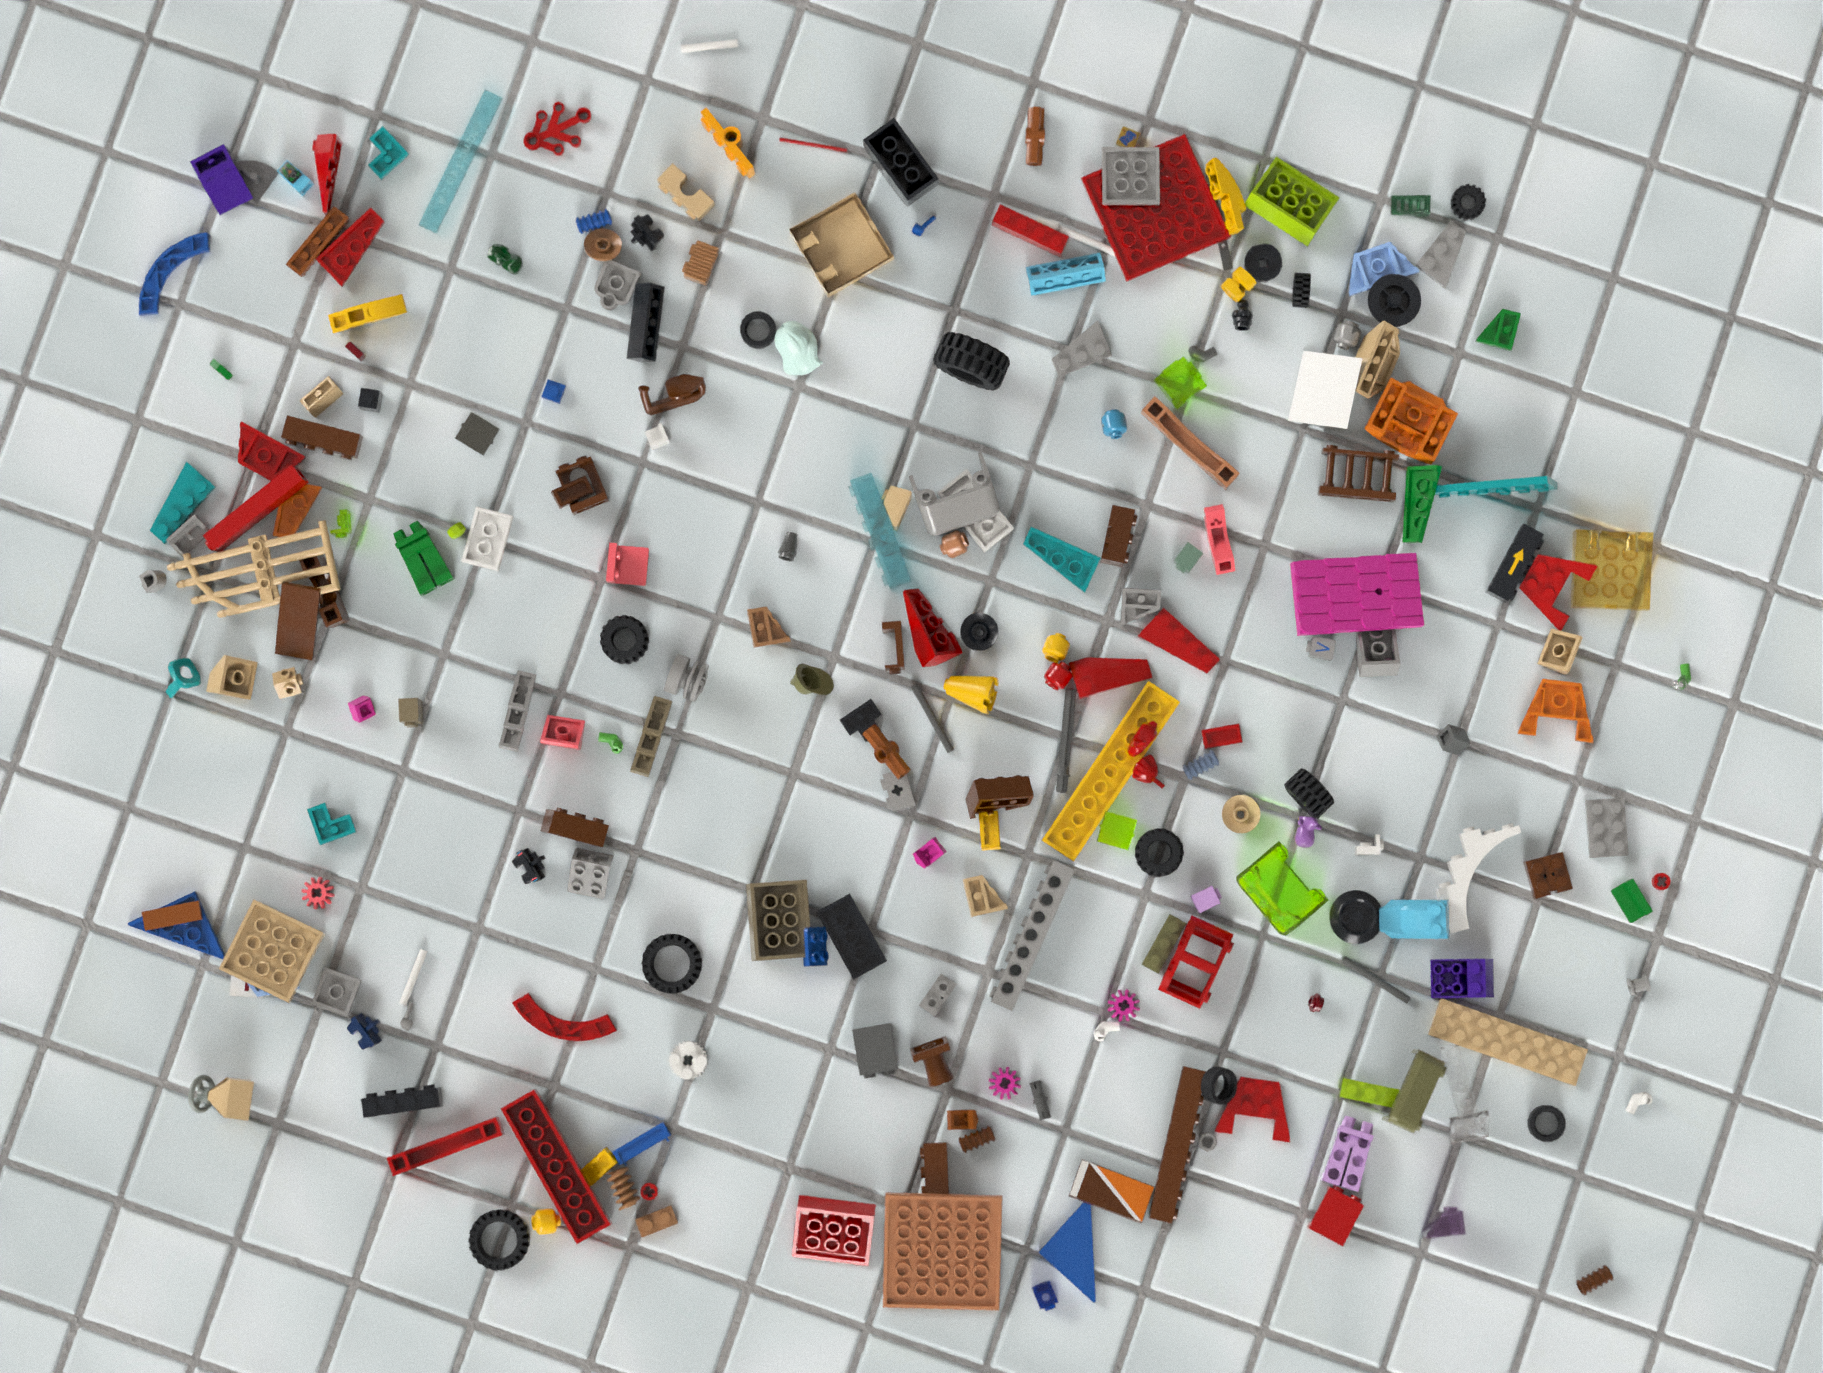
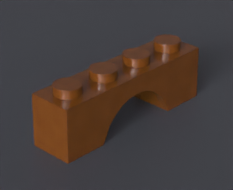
[299,554,350,628]

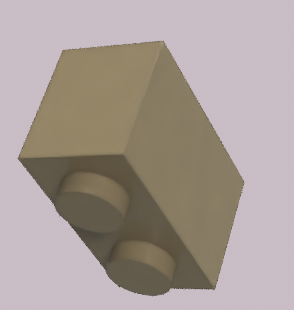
[398,698,423,728]

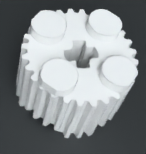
[669,1041,709,1080]

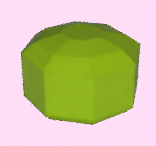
[447,522,466,539]

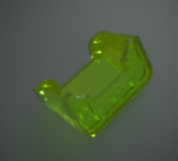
[1236,841,1328,936]

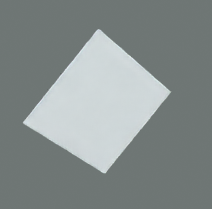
[1288,351,1362,429]

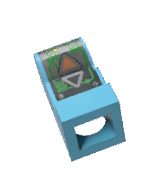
[277,160,314,197]

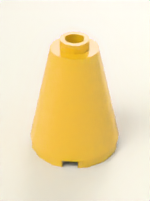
[943,675,999,714]

